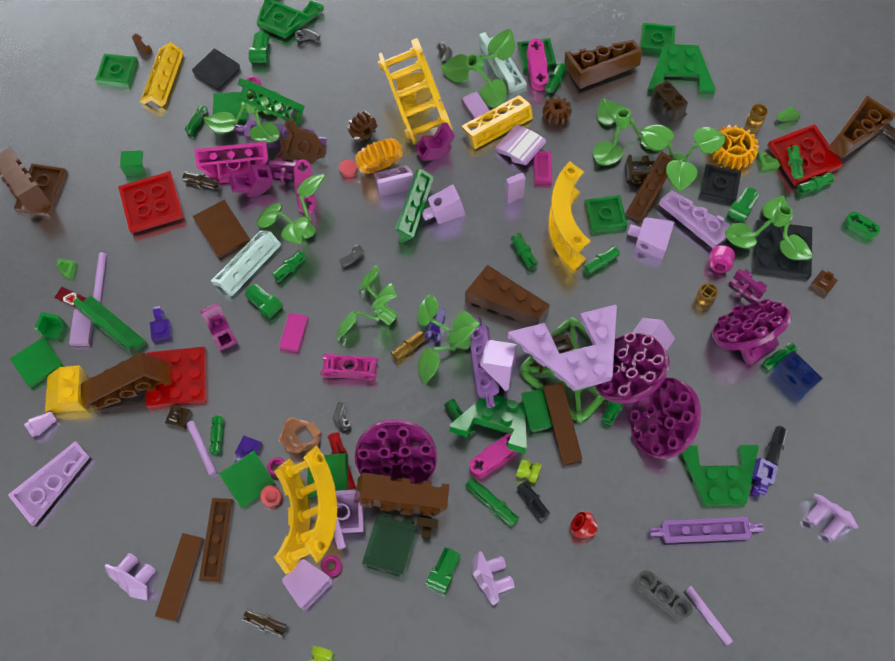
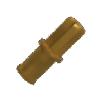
[390,331,426,362]

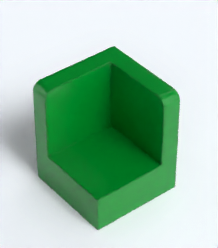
[120,150,146,176]
[34,312,67,342]

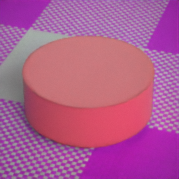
[339,160,357,178]
[260,485,282,507]

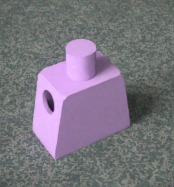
[422,184,466,224]
[628,218,674,260]
[282,559,333,611]

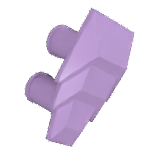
[805,494,859,540]
[472,551,514,606]
[105,553,155,600]

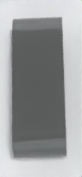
[634,570,693,621]

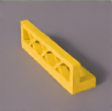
[140,42,184,107]
[461,95,533,149]

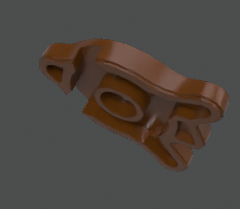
[275,119,327,164]

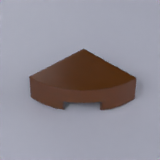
[132,33,152,55]

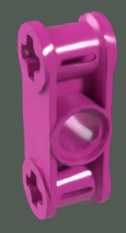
[527,38,548,92]
[294,160,315,214]
[320,354,378,381]
[469,433,518,480]

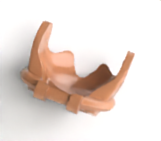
[279,417,322,453]

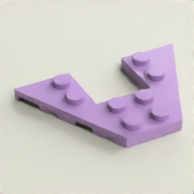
[507,305,617,391]

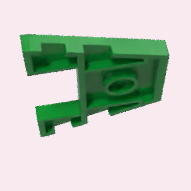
[256,0,324,38]
[647,44,715,94]
[449,395,527,454]
[680,445,759,507]

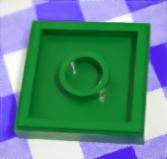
[640,22,676,54]
[517,38,556,72]
[95,54,138,87]
[213,92,248,123]
[584,195,628,234]
[10,337,65,389]
[219,450,276,508]
[307,453,348,498]

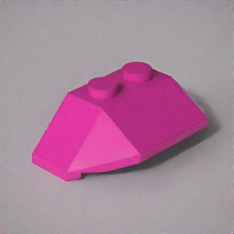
[194,142,268,183]

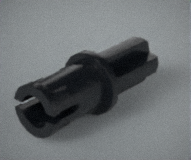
[765,426,788,466]
[516,481,550,520]

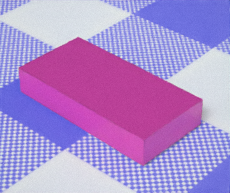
[533,151,552,184]
[279,312,309,353]

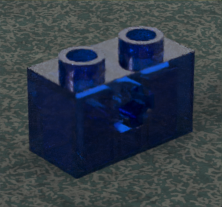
[773,350,823,398]

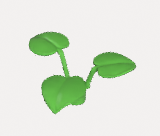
[441,29,515,108]
[203,90,281,143]
[593,98,650,165]
[641,125,725,192]
[256,174,327,244]
[724,196,812,260]
[337,265,397,343]
[417,295,480,384]

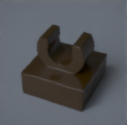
[165,405,192,430]
[416,517,439,539]

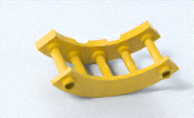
[378,38,453,145]
[548,161,591,274]
[274,446,337,574]

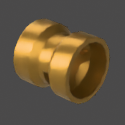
[746,103,768,128]
[695,282,718,308]

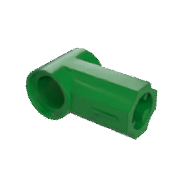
[249,31,269,63]
[727,188,759,223]
[244,283,283,319]
[426,547,461,594]

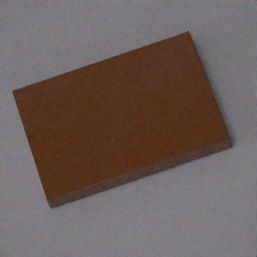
[14,164,67,216]
[192,199,250,259]

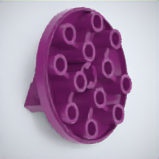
[712,299,792,365]
[594,332,670,403]
[630,378,701,459]
[354,419,437,484]

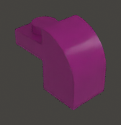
[415,123,455,161]
[229,165,273,197]
[200,302,238,351]

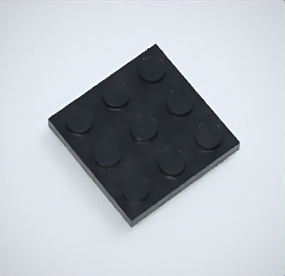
[753,220,813,279]

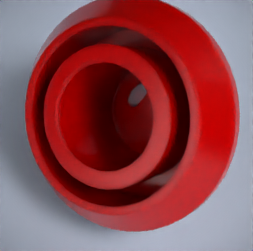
[570,511,598,539]

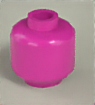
[709,245,735,273]

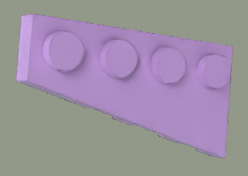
[659,191,734,248]
[8,441,90,526]

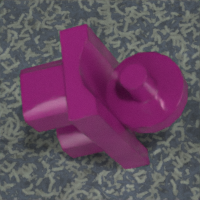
[269,158,303,183]
[729,269,767,303]

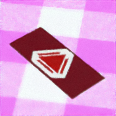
[54,287,87,308]

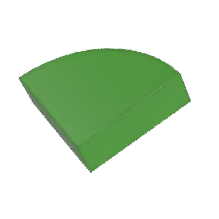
[777,106,802,122]
[757,152,780,170]
[57,258,77,280]

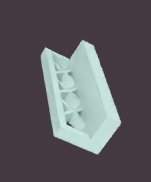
[479,32,527,94]
[211,230,282,296]

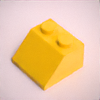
[395,72,431,114]
[45,365,88,413]

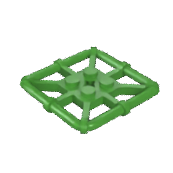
[519,317,606,423]

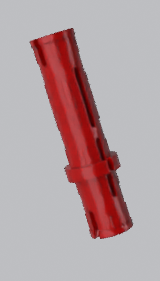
[327,432,356,490]

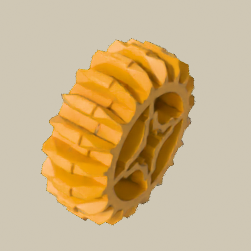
[710,124,759,170]
[355,138,403,174]

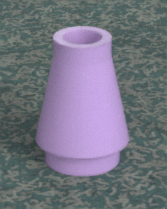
[24,411,57,438]

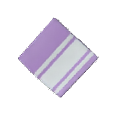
[495,125,546,165]

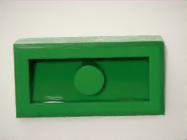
[521,389,553,433]

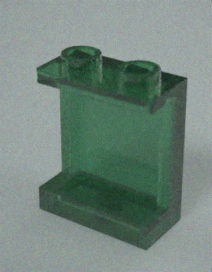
[362,514,418,579]

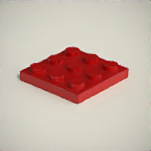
[767,124,843,186]
[118,171,184,234]
[146,346,207,409]

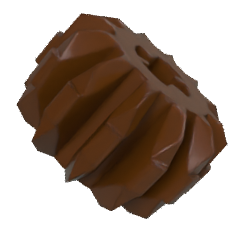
[542,96,572,126]
[347,111,378,142]

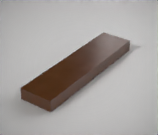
[625,151,677,223]
[543,382,583,465]
[199,498,234,583]
[155,533,204,622]

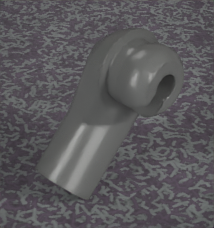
[295,28,321,42]
[437,42,453,64]
[339,245,364,267]
[333,402,351,431]

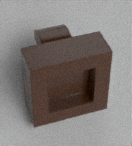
[810,270,838,296]

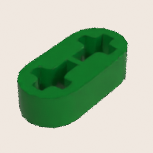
[844,212,880,240]

